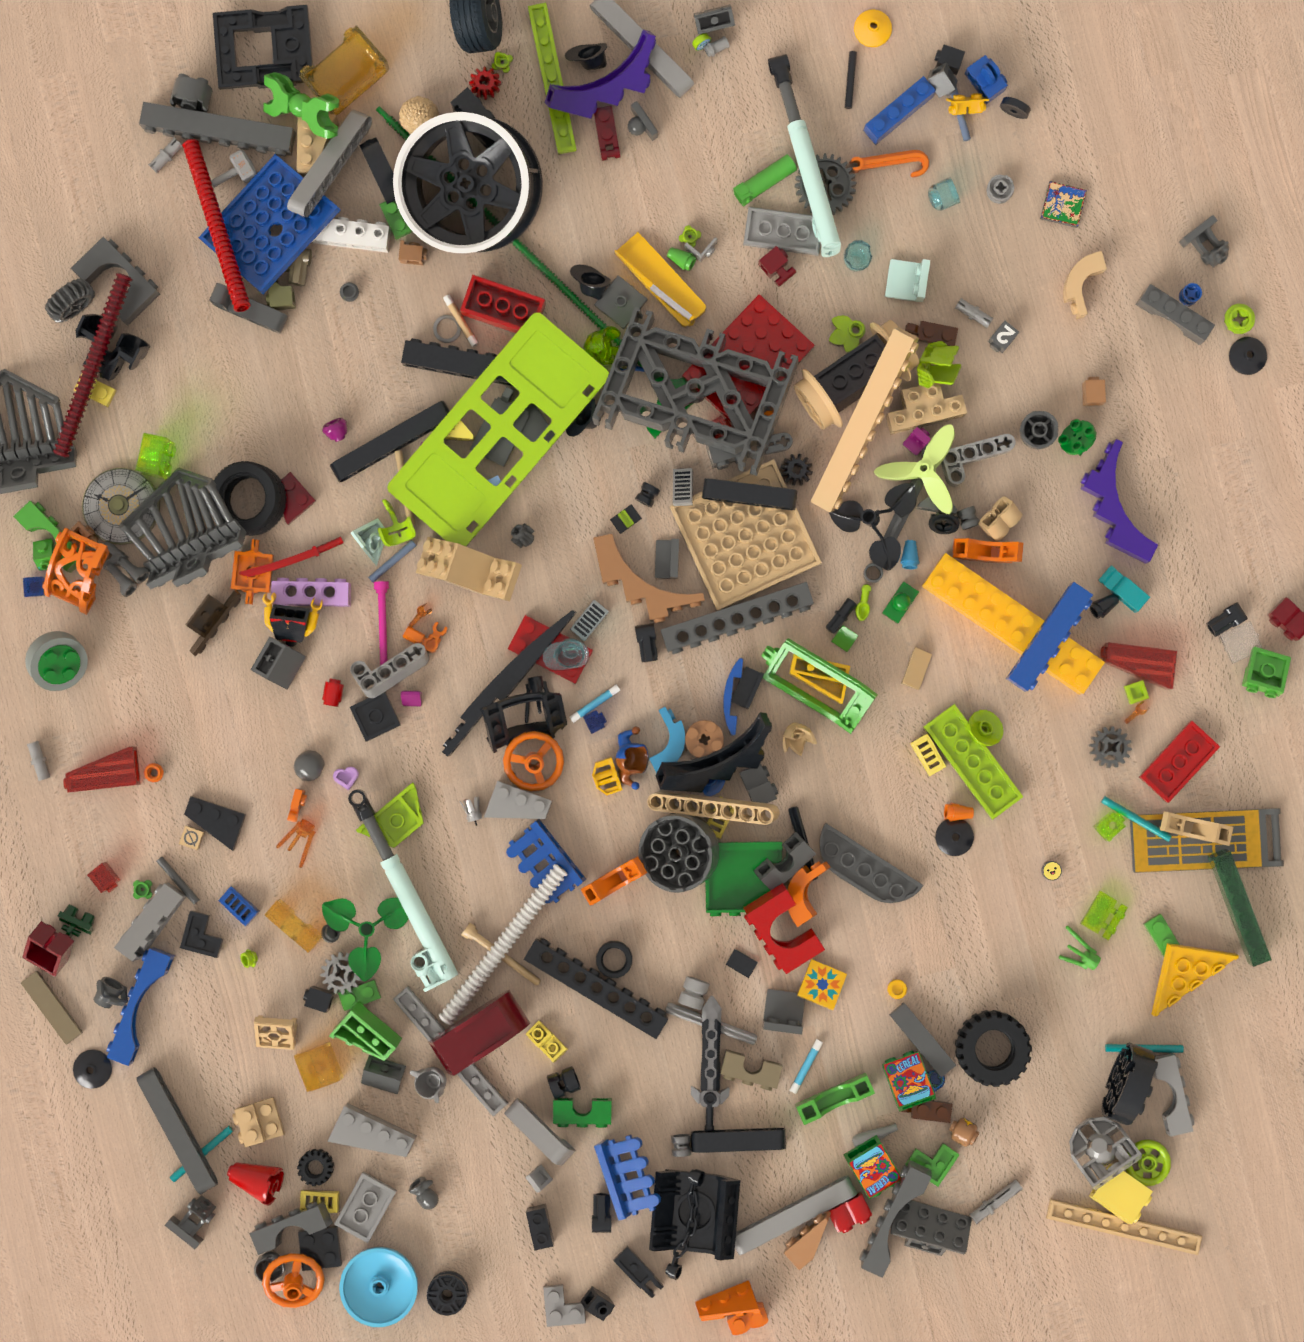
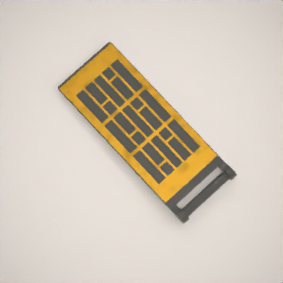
[1130,808,1284,873]

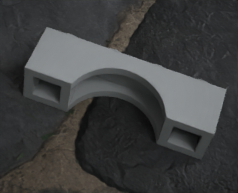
[1153,1053,1195,1136]

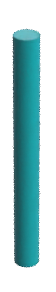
[1101,796,1172,842]
[1105,1044,1184,1053]
[170,1125,233,1182]

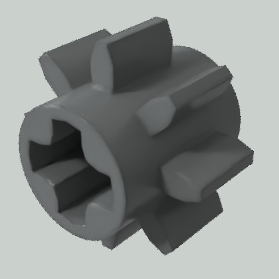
[511,523,534,548]

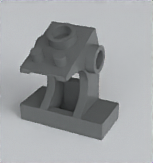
[1179,215,1229,268]
[164,1195,216,1249]

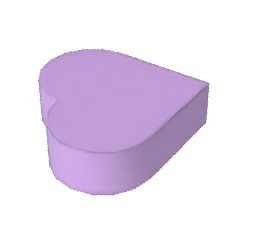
[333,767,359,790]

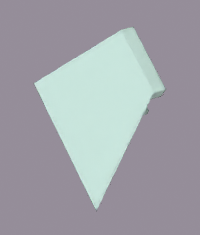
[351,518,385,566]

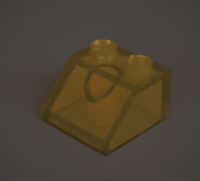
[294,1041,344,1092]

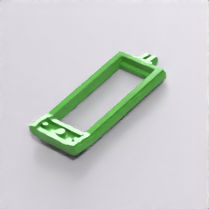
[761,638,878,734]

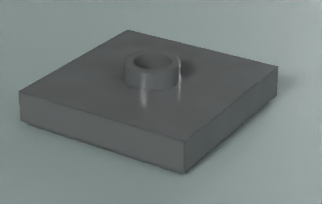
[594,275,648,329]

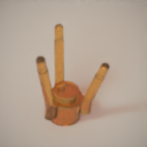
[276,818,316,868]

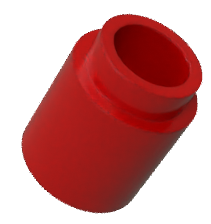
[322,678,344,707]

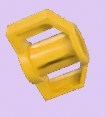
[592,757,623,796]

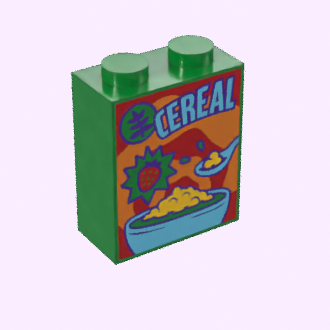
[882,1051,936,1112]
[843,1135,901,1199]

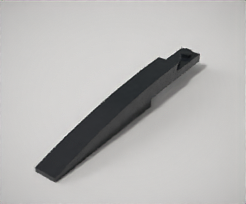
[442,610,577,757]

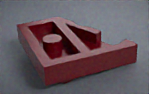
[281,472,316,525]

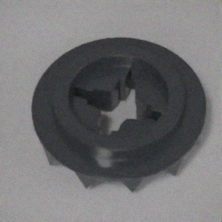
[929,511,960,534]

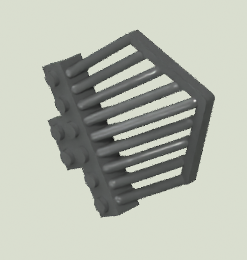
[0,369,77,494]
[119,468,247,589]

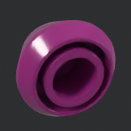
[322,418,347,442]

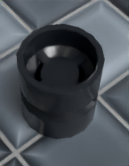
[547,1066,581,1099]

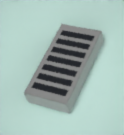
[673,468,693,506]
[570,600,609,641]

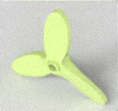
[874,424,955,514]

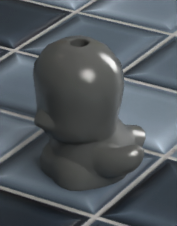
[408,1177,439,1210]

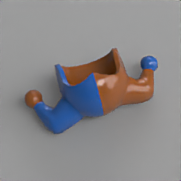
[615,726,649,790]

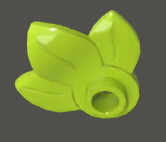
[829,315,865,352]

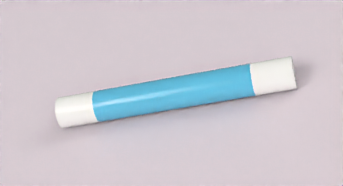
[570,684,621,723]
[789,1039,823,1094]

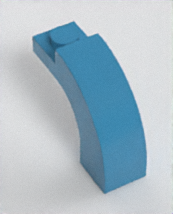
[649,707,685,773]

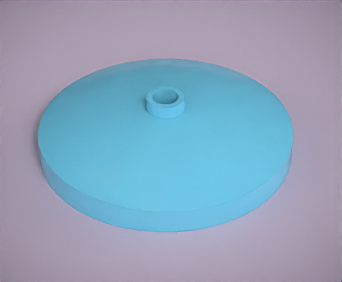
[339,1247,418,1327]

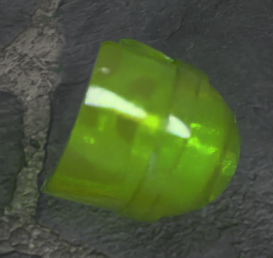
[583,326,621,365]

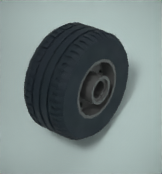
[449,0,502,54]

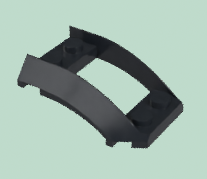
[479,692,567,753]

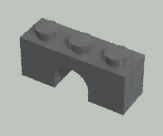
[754,832,816,890]

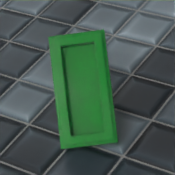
[882,581,919,624]

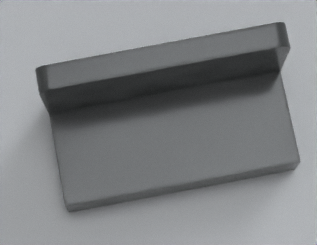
[655,539,679,579]
[361,1055,406,1094]

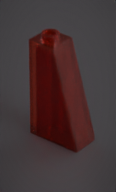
[1100,642,1177,690]
[63,746,141,793]

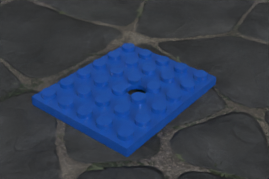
[198,154,341,295]

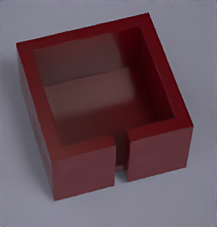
[22,921,74,977]

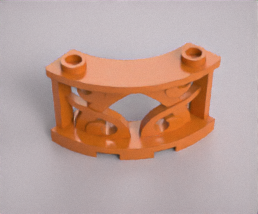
[42,528,109,615]

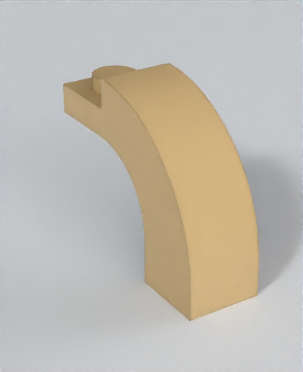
[1063,251,1107,319]
[1160,811,1234,846]

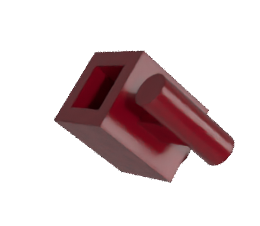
[758,246,797,287]

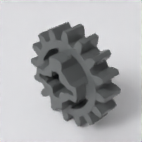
[1089,726,1132,768]

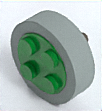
[25,631,88,691]

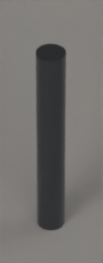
[844,51,857,109]

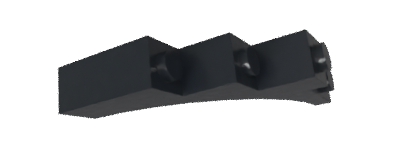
[655,712,772,793]

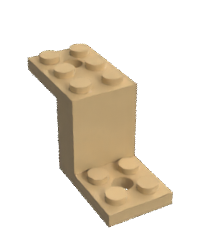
[416,537,522,602]

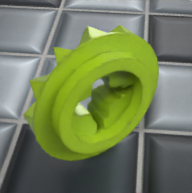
[1224,304,1255,334]

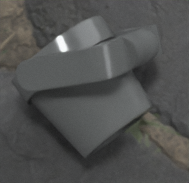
[93,977,128,1009]

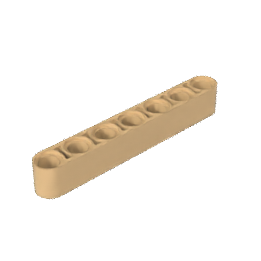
[647,791,780,825]

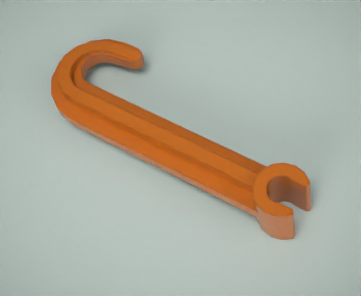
[849,150,929,177]

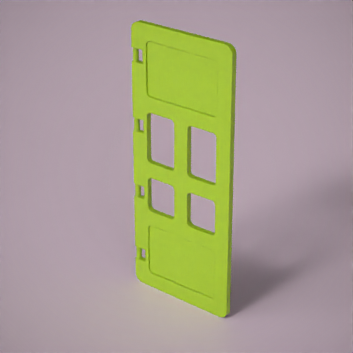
[387,313,609,547]

